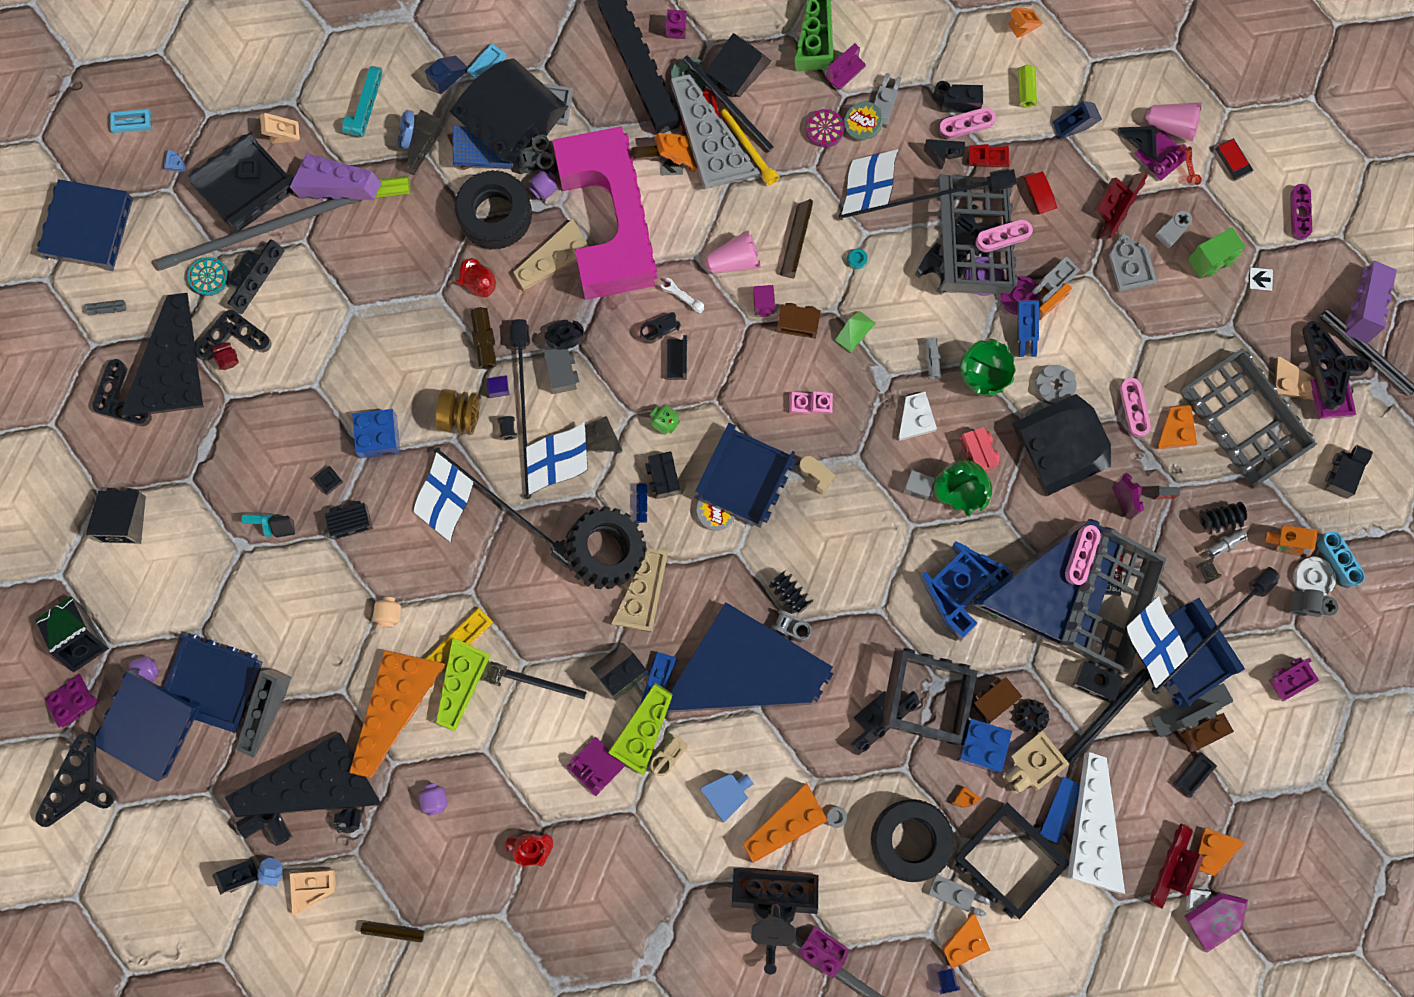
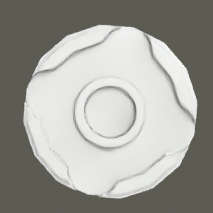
[1293,557,1336,596]

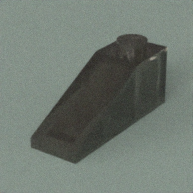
[407,110,444,175]

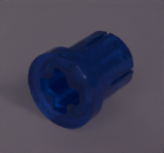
[937,969,961,995]

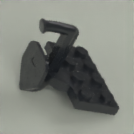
[731,868,819,975]

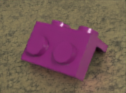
[1269,657,1320,702]

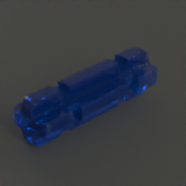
[636,483,647,523]

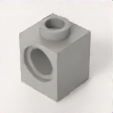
[903,470,935,501]

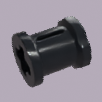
[497,416,517,440]

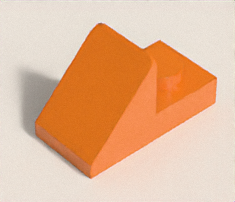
[1008,7,1043,38]

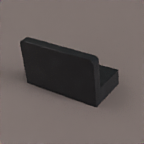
[667,335,687,380]

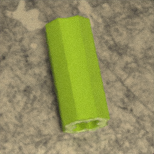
[1018,65,1037,108]
[375,176,411,198]

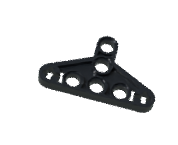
[1302,321,1369,411]
[35,732,116,827]

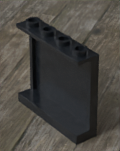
[188,131,294,234]

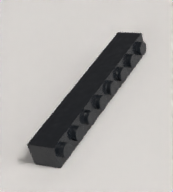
[597,0,681,134]

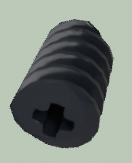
[1199,502,1247,535]
[769,569,814,615]

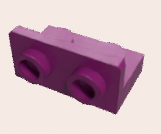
[826,43,866,90]
[798,926,850,978]

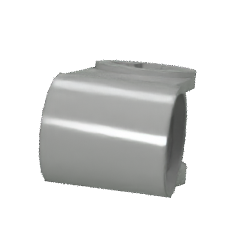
[1155,211,1192,249]
[771,610,811,643]

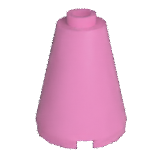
[1145,102,1202,142]
[705,230,761,274]

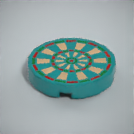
[188,257,229,296]

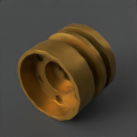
[436,389,480,435]

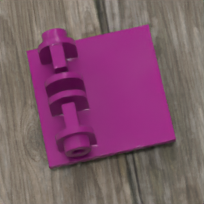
[1134,130,1189,181]
[45,673,98,728]
[566,737,625,796]

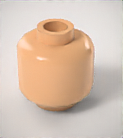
[373,597,401,628]

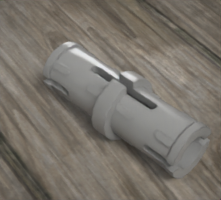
[925,338,942,380]
[1206,528,1247,559]

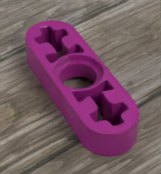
[1290,184,1312,241]

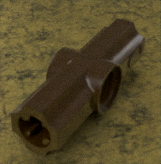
[471,307,496,370]

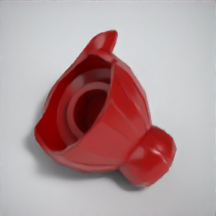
[456,258,496,297]
[505,834,553,867]

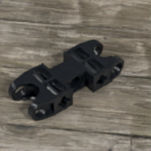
[915,204,1000,295]

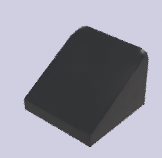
[269,516,295,538]

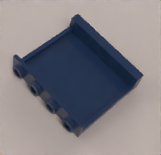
[37,179,133,271]
[694,423,796,528]
[1163,598,1245,709]
[163,633,263,733]
[95,668,202,782]

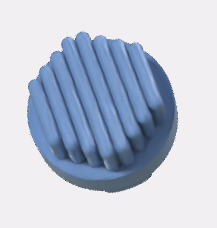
[257,858,283,887]

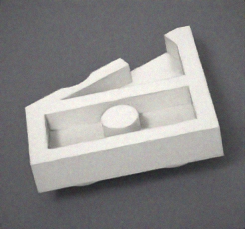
[898,392,937,441]

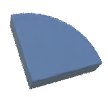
[164,149,185,172]

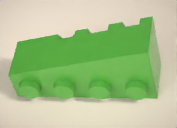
[795,0,834,72]

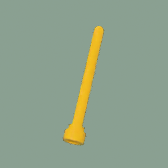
[721,109,780,186]

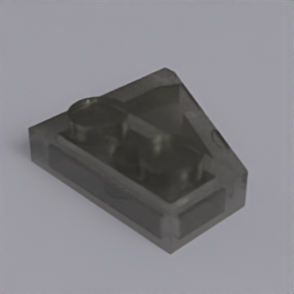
[585,416,623,453]

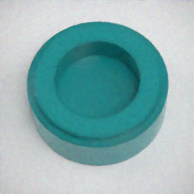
[848,248,868,269]

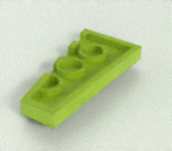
[436,638,491,731]
[609,683,673,776]

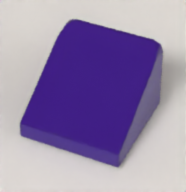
[487,375,510,398]

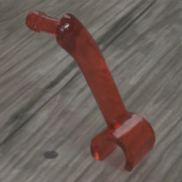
[1178,146,1202,185]

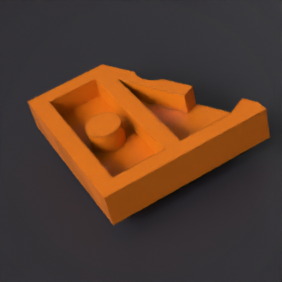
[654,133,698,172]
[1157,405,1197,449]
[1196,828,1245,876]

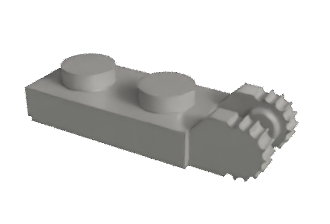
[874,73,901,128]
[1032,256,1080,303]
[928,875,991,918]

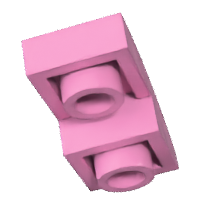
[789,391,833,414]

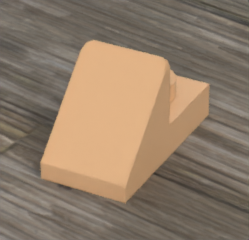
[260,113,300,144]

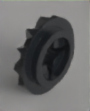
[1016,700,1050,733]

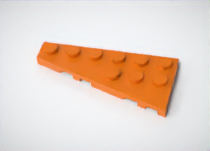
[349,650,446,778]

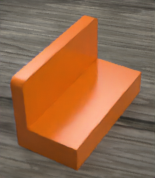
[1039,283,1072,320]

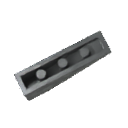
[236,669,291,757]

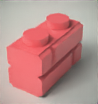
[960,427,1000,472]

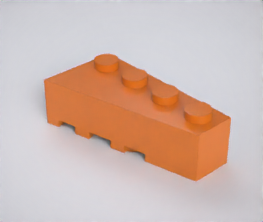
[742,783,828,863]

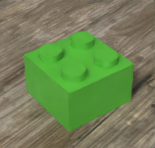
[1188,227,1246,279]

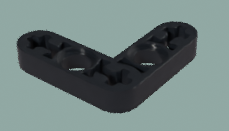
[195,310,272,361]
[92,359,152,426]

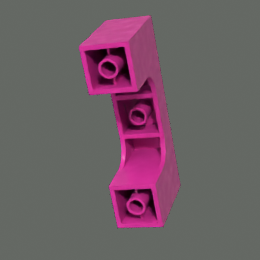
[552,126,658,300]

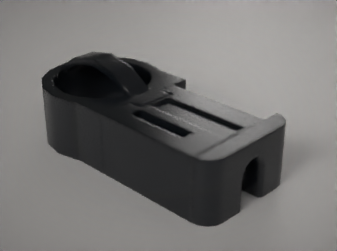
[640,312,681,344]

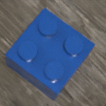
[352,409,400,458]
[957,719,1012,773]

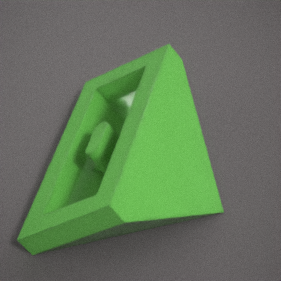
[835,311,875,353]

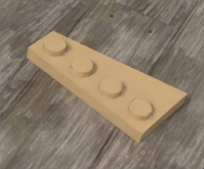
[514,219,589,291]
[611,548,668,632]

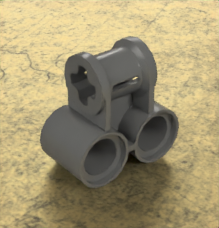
[518,135,557,174]
[1289,589,1338,617]

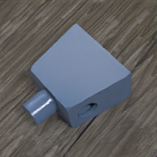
[701,774,753,823]

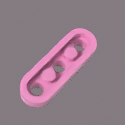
[939,108,996,139]
[975,220,1033,252]
[1120,378,1151,438]
[1065,525,1100,585]

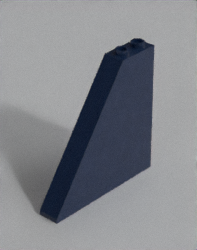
[973,519,1119,647]
[666,602,834,713]

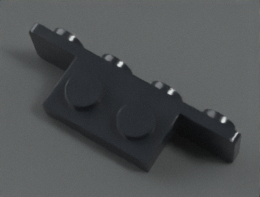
[226,239,285,314]
[850,691,920,755]

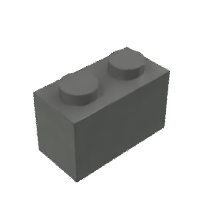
[544,349,579,394]

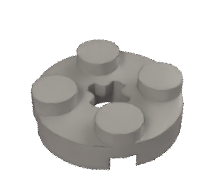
[1035,365,1077,404]

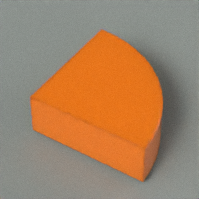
[951,786,981,807]

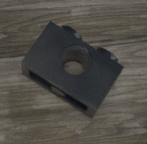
[1072,660,1124,703]

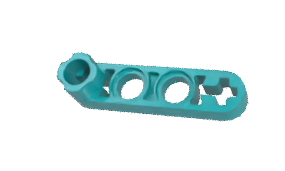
[342,66,382,137]

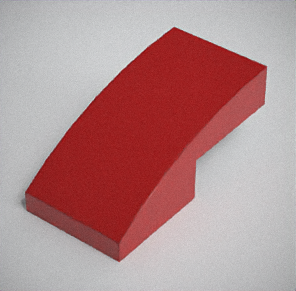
[969,144,1010,167]
[1024,171,1058,215]

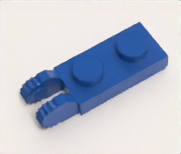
[1017,301,1039,357]

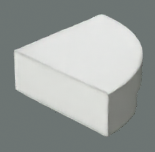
[1186,889,1211,911]

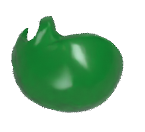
[960,338,1016,397]
[934,459,992,517]

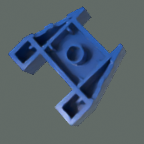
[921,541,1012,642]

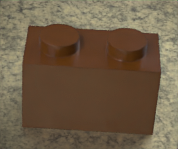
[777,303,821,339]
[972,677,1022,724]
[1180,713,1234,752]

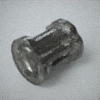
[1196,558,1222,584]
[483,661,507,687]

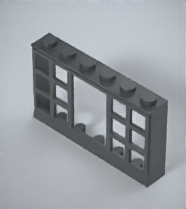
[935,174,1018,294]
[1180,348,1317,489]
[1060,529,1166,674]

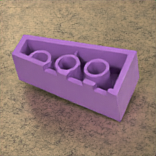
[290,153,381,200]
[1345,261,1397,344]

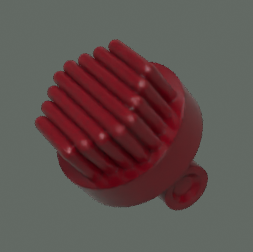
[212,342,239,370]

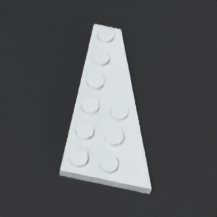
[1067,752,1125,894]

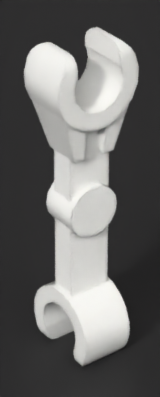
[661,278,704,314]

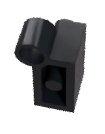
[933,81,983,113]
[1325,444,1373,499]

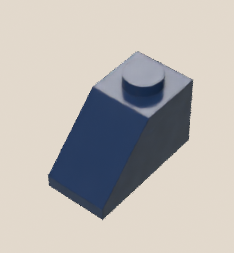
[425,55,468,94]
[1052,101,1102,139]

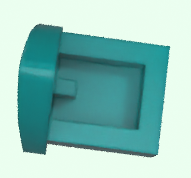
[242,512,273,537]

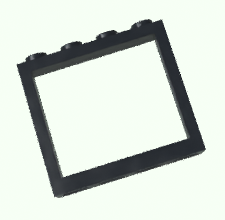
[880,648,977,745]
[953,802,1070,920]

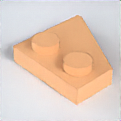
[1274,357,1315,400]
[290,869,336,915]

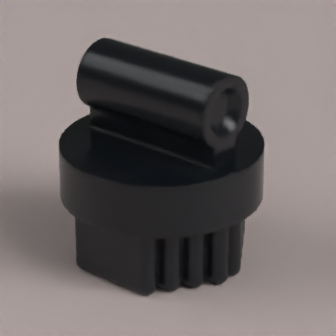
[333,808,362,833]

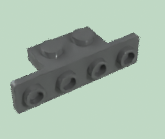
[1151,683,1233,738]

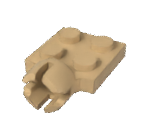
[1003,731,1069,793]

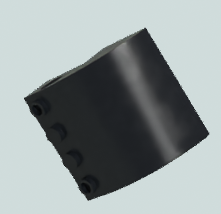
[449,58,569,163]

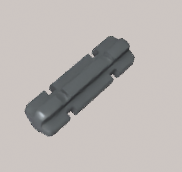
[86,300,127,315]

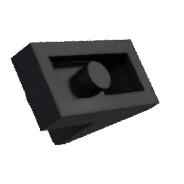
[924,139,965,169]
[212,859,259,895]

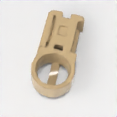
[651,735,688,776]

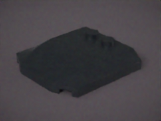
[1012,394,1111,496]

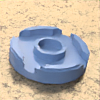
[398,109,414,149]

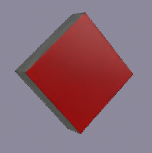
[1154,487,1180,500]

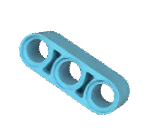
[1317,531,1365,588]

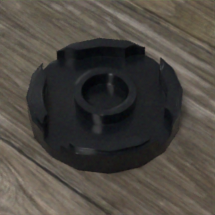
[544,320,585,350]

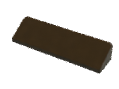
[780,199,813,279]

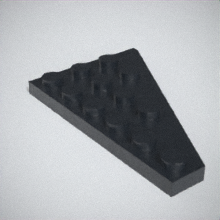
[121,293,204,418]
[225,733,381,817]

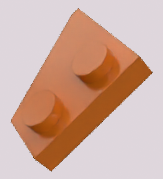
[942,911,990,969]

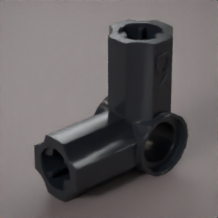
[236,813,293,846]

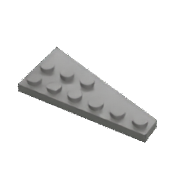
[670,74,760,189]

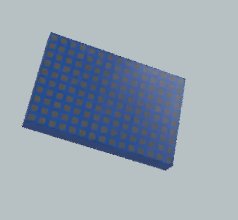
[452,126,512,169]

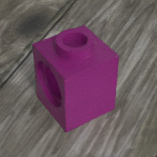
[666,9,687,39]
[753,285,775,317]

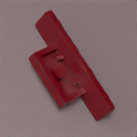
[1094,172,1148,240]
[1149,823,1204,909]

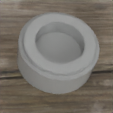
[826,806,847,828]

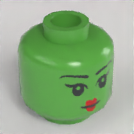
[649,404,680,434]

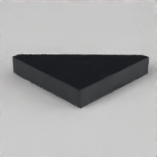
[1118,126,1157,161]

